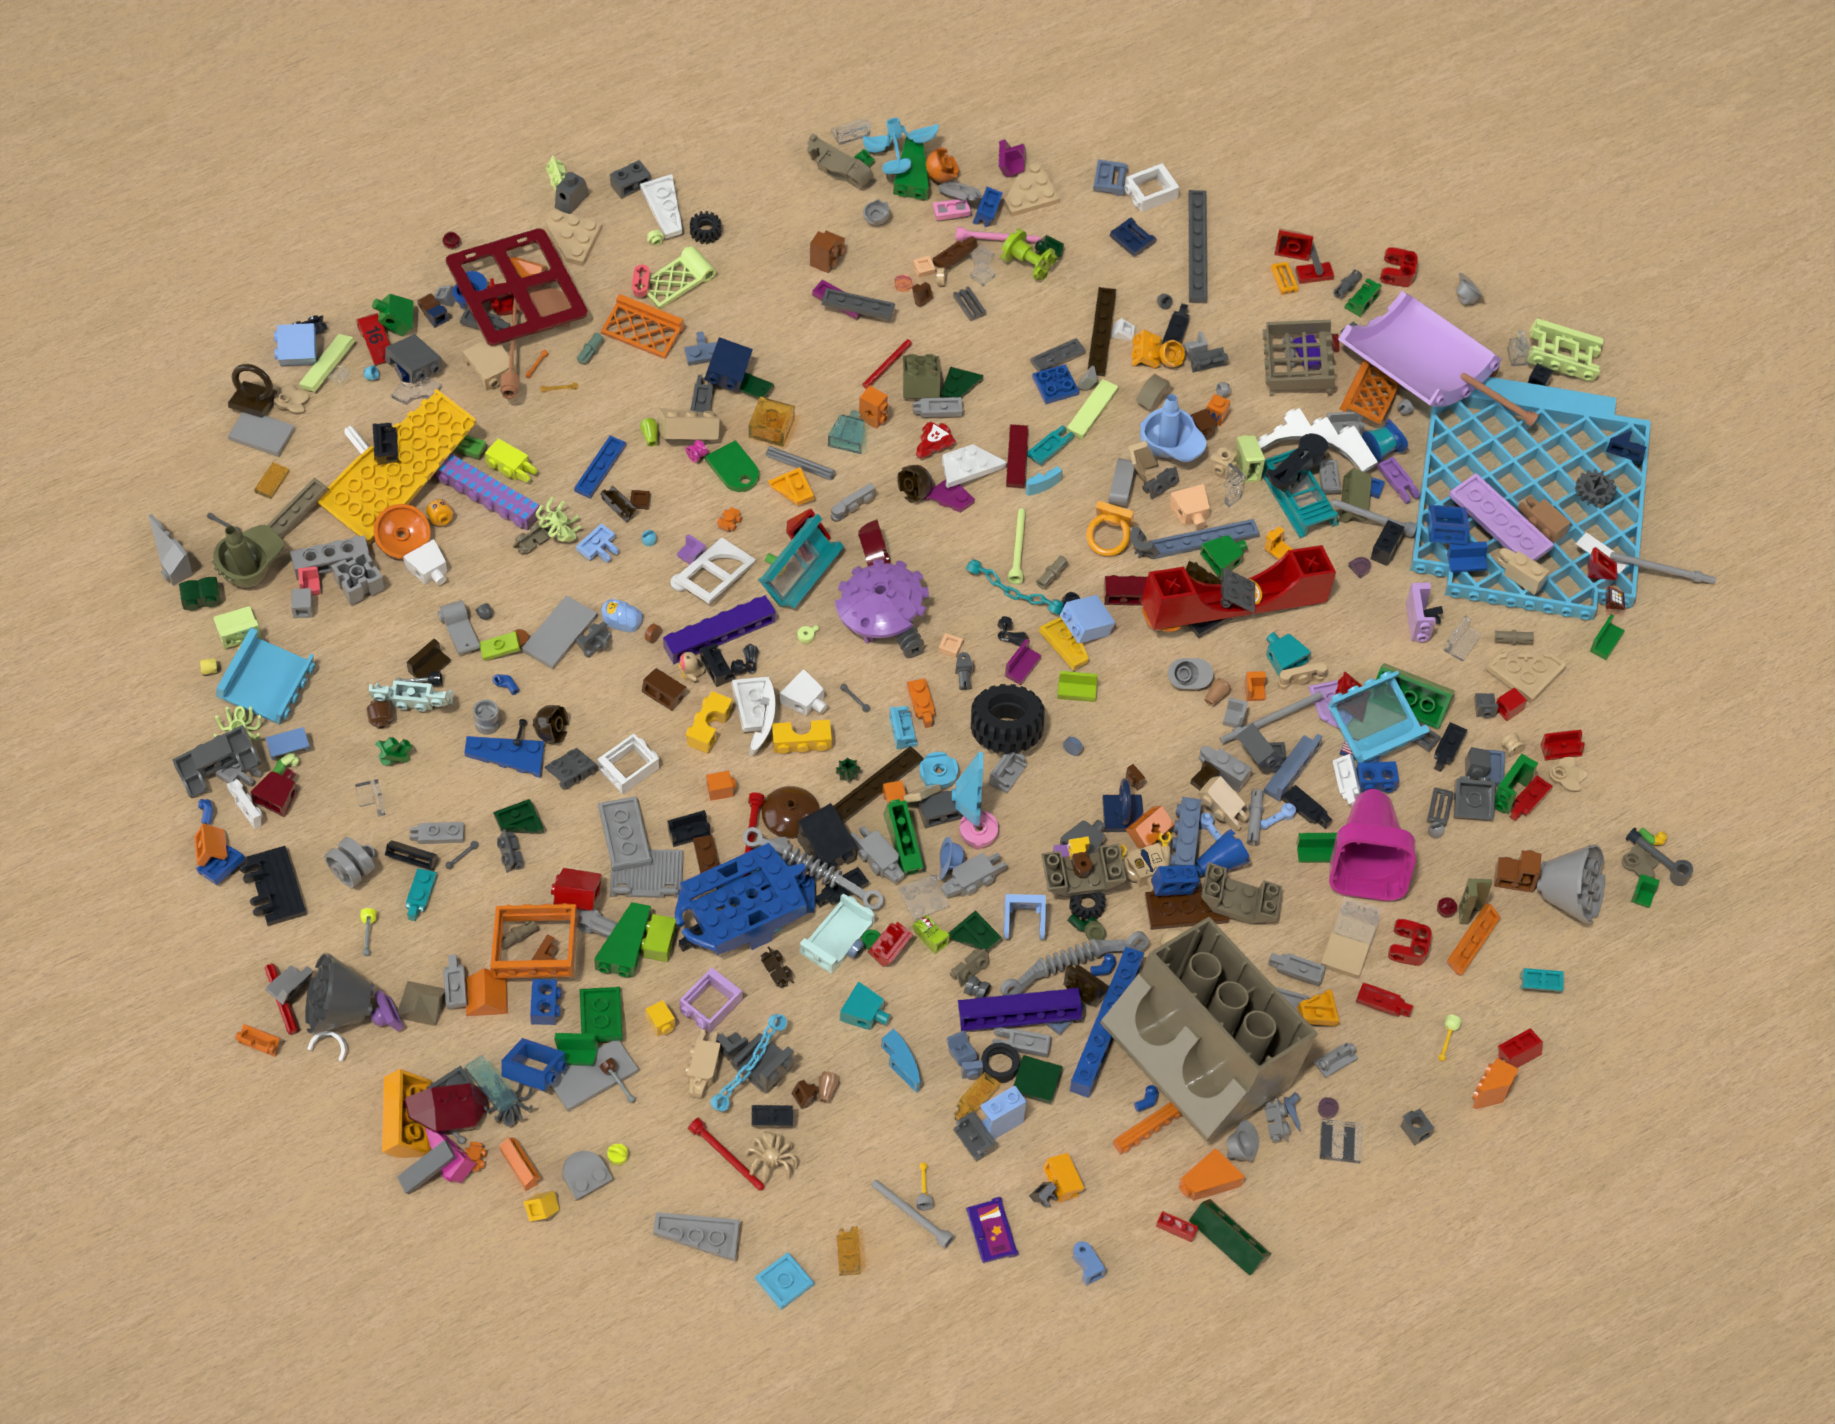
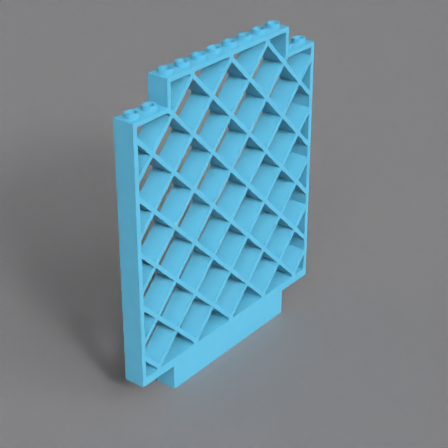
[1410,377,1651,620]

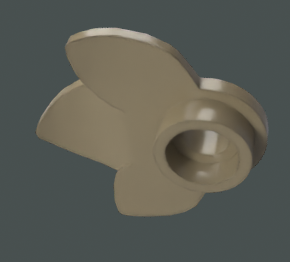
[1622,845,1660,877]

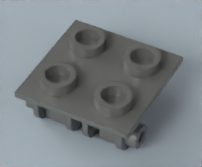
[1221,568,1255,613]
[545,748,596,789]

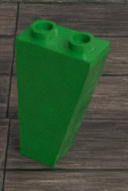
[893,136,929,200]
[883,799,923,876]
[594,902,651,977]

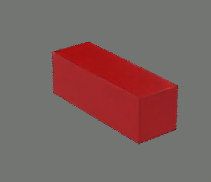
[1156,1211,1198,1243]

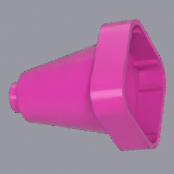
[1329,789,1416,901]

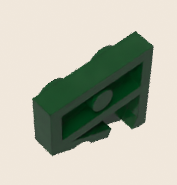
[493,799,544,833]

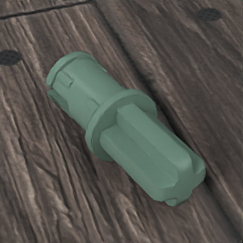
[577,333,604,364]

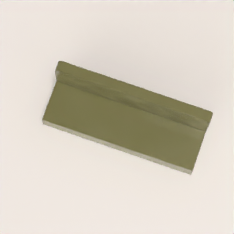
[1339,467,1372,523]
[1458,878,1492,925]

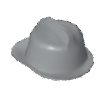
[1456,273,1484,305]
[1168,658,1213,689]
[1227,1120,1259,1161]

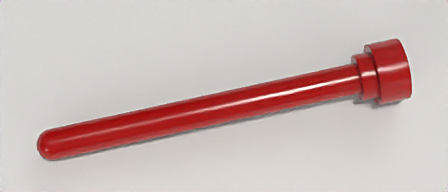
[743,792,764,878]
[688,1117,765,1191]

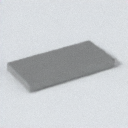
[522,595,597,669]
[598,796,652,871]
[550,1041,639,1112]

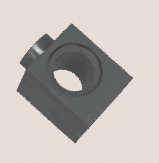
[1400,1109,1434,1146]

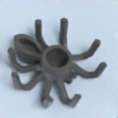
[484,1076,533,1127]

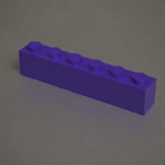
[663,595,776,665]
[958,988,1082,1031]

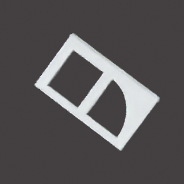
[674,538,756,604]

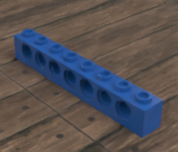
[1070,946,1144,1098]

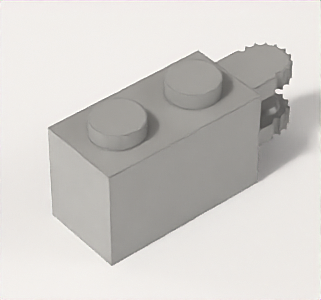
[1199,746,1252,793]

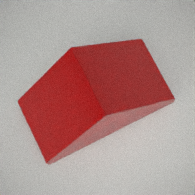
[1588,547,1617,580]

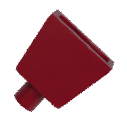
[250,768,297,817]

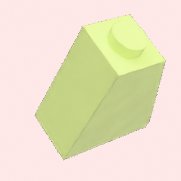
[1235,435,1265,483]

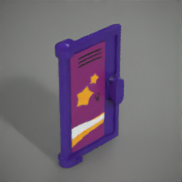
[966,1197,1019,1263]

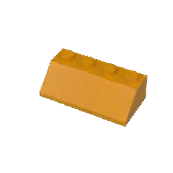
[382,1069,432,1158]

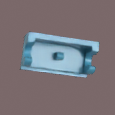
[889,706,917,750]

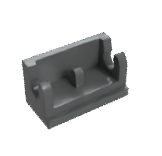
[953,1111,996,1162]

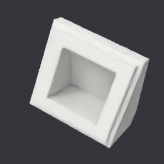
[1111,318,1135,341]

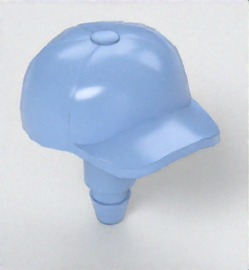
[1140,394,1206,462]

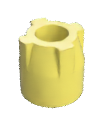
[200,658,217,675]

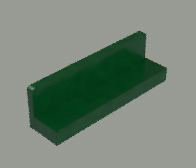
[1189,1199,1272,1275]

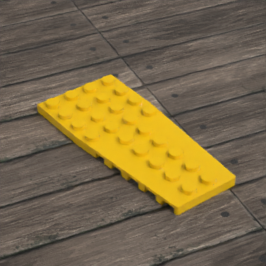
[317,389,477,545]

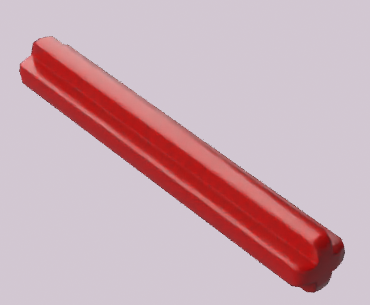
[265,963,298,1035]

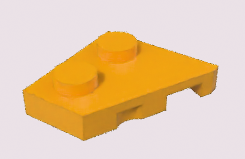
[768,467,815,506]
[1297,989,1340,1026]

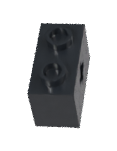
[1370,520,1405,566]

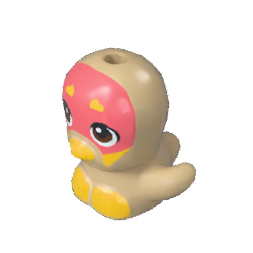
[679,652,705,681]

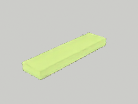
[299,334,355,392]
[1066,379,1118,439]

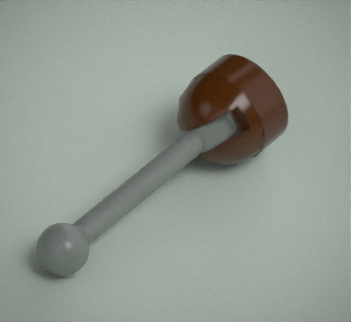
[599,1057,635,1103]

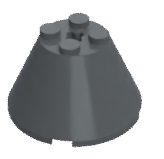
[305,953,375,1034]

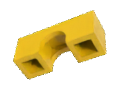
[685,691,733,753]
[772,720,832,754]

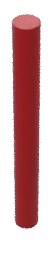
[862,339,912,389]

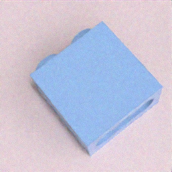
[274,323,317,366]
[1060,595,1115,644]

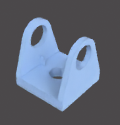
[1003,894,1046,940]

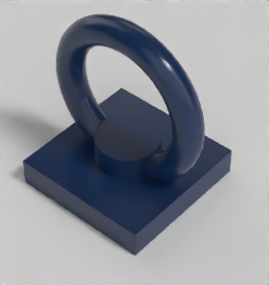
[1102,778,1143,832]

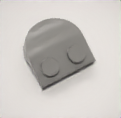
[562,1151,613,1200]

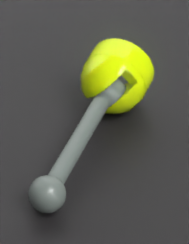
[360,908,377,956]

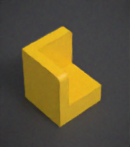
[524,1191,559,1221]

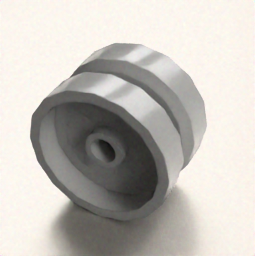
[324,837,375,888]

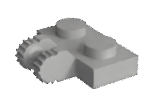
[216,761,261,786]

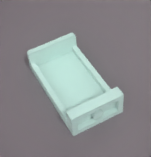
[800,894,875,974]

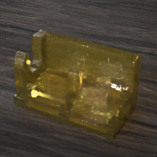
[836,1226,861,1276]

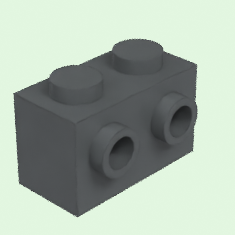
[610,160,651,199]

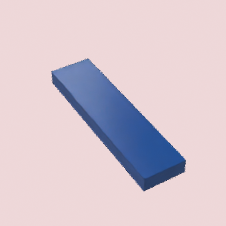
[574,435,626,499]

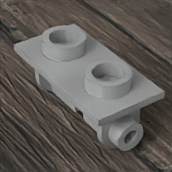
[1314,1043,1358,1078]
[1265,1097,1291,1143]

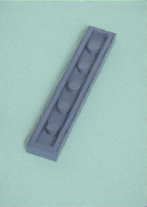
[1151,519,1260,559]

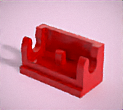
[1540,729,1585,761]
[867,922,913,967]
[1498,1028,1543,1068]

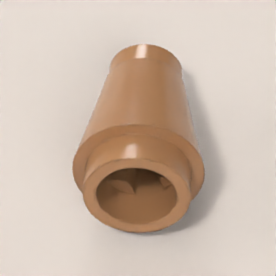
[1204,678,1230,706]
[818,1071,839,1103]

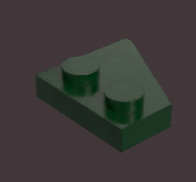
[940,367,984,399]
[948,910,1002,953]

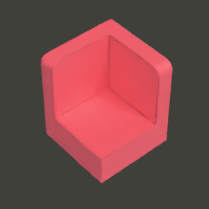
[298,566,321,595]

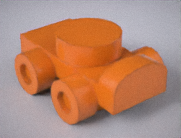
[717,507,742,532]
[465,1142,486,1172]

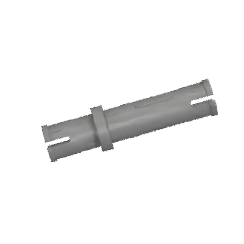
[1247,789,1264,846]

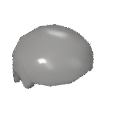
[863,199,890,226]

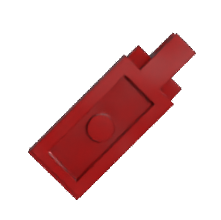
[1509,775,1553,821]
[1356,983,1413,1018]

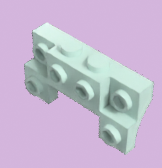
[369,680,454,712]

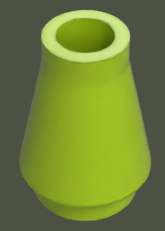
[640,418,658,447]

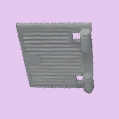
[610,850,683,898]

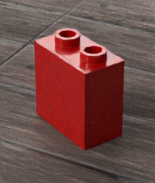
[551,868,602,911]

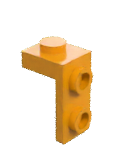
[1264,526,1293,560]

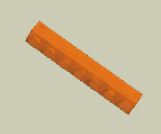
[1113,1102,1182,1154]

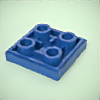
[1032,364,1079,405]

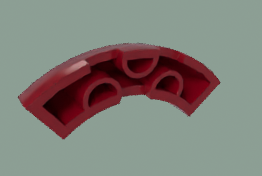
[858,519,891,566]

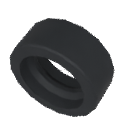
[981,1042,1020,1084]

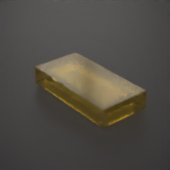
[254,462,290,499]

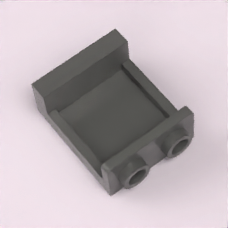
[385,334,441,384]

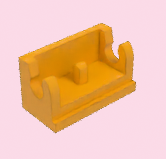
[1043,1153,1084,1203]

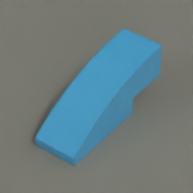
[881,1029,920,1093]

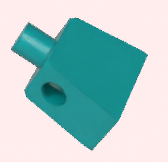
[1266,632,1311,676]
[840,982,891,1030]

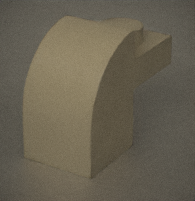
[1136,374,1174,410]

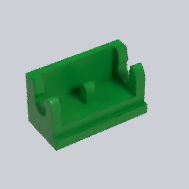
[1344,278,1382,317]

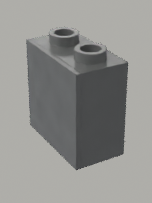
[1236,723,1284,775]

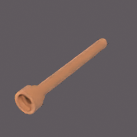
[1460,373,1539,427]

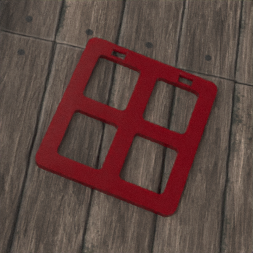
[446,228,588,346]

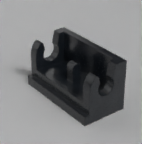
[373,423,399,465]
[700,644,735,687]
[667,810,711,847]
[751,1105,793,1127]

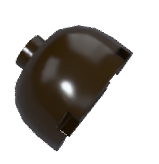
[897,465,932,502]
[533,705,568,743]

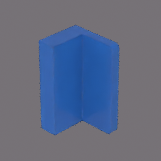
[1447,541,1488,573]

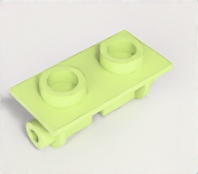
[546,156,566,193]

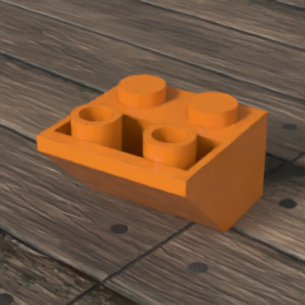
[1472,1058,1519,1109]

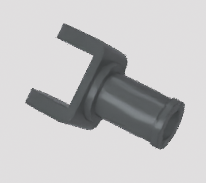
[955,652,973,690]

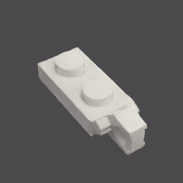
[1333,754,1361,806]
[227,779,263,830]

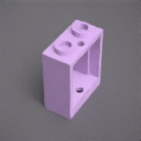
[679,968,742,1033]

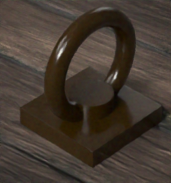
[228,364,277,418]

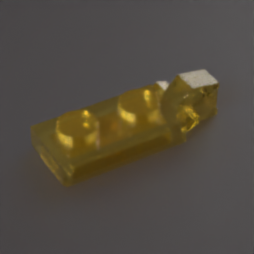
[954,1072,1001,1121]

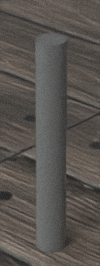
[1310,242,1323,275]

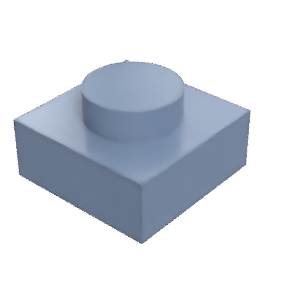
[961,1060,983,1080]

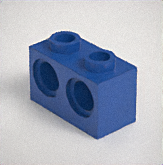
[1356,761,1399,793]
[1151,865,1200,896]
[530,979,561,1025]

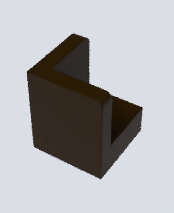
[1190,760,1220,791]

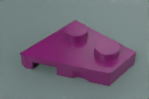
[924,479,975,513]

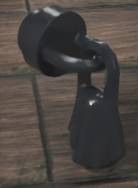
[997,616,1029,646]
[731,644,759,675]

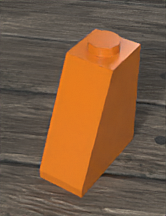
[1179,1148,1245,1201]

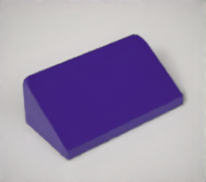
[1293,334,1321,370]

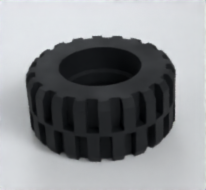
[971,684,1045,754]

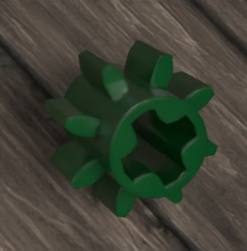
[836,757,860,783]

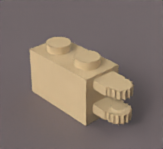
[1497,548,1549,595]
[1197,776,1248,831]

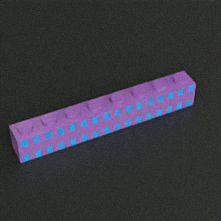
[433,454,541,531]

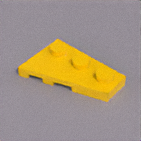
[1039,617,1089,670]

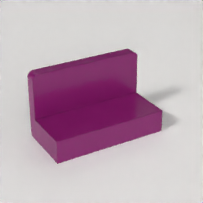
[1005,639,1042,685]

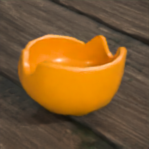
[1159,340,1185,367]

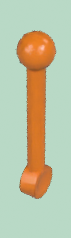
[525,350,548,378]

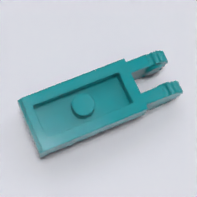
[1028,425,1075,466]

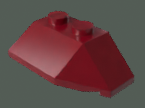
[405,1083,489,1132]

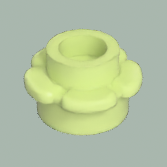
[647,230,664,246]

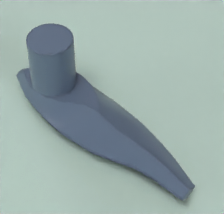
[1284,1092,1301,1131]

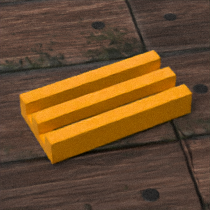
[1270,261,1299,295]

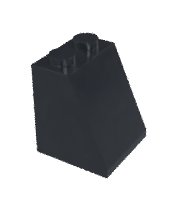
[797,803,857,871]

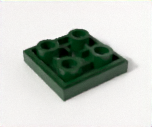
[1013,1055,1062,1104]

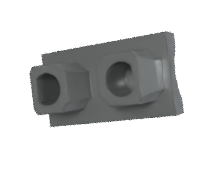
[576,622,612,658]

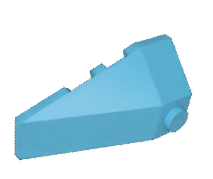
[952,752,983,826]

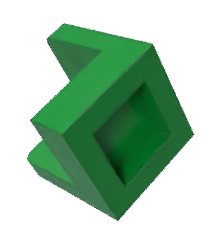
[1631,874,1660,908]

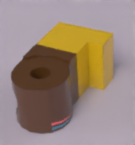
[1067,836,1092,878]

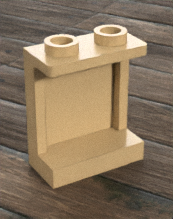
[462,340,517,391]

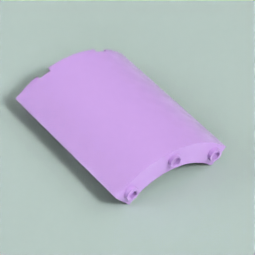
[1338,291,1502,407]

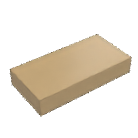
[903,784,941,803]

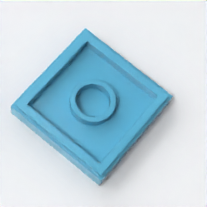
[755,1252,814,1310]

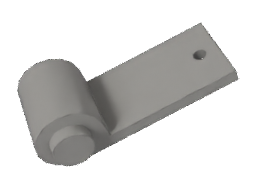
[437,600,480,655]

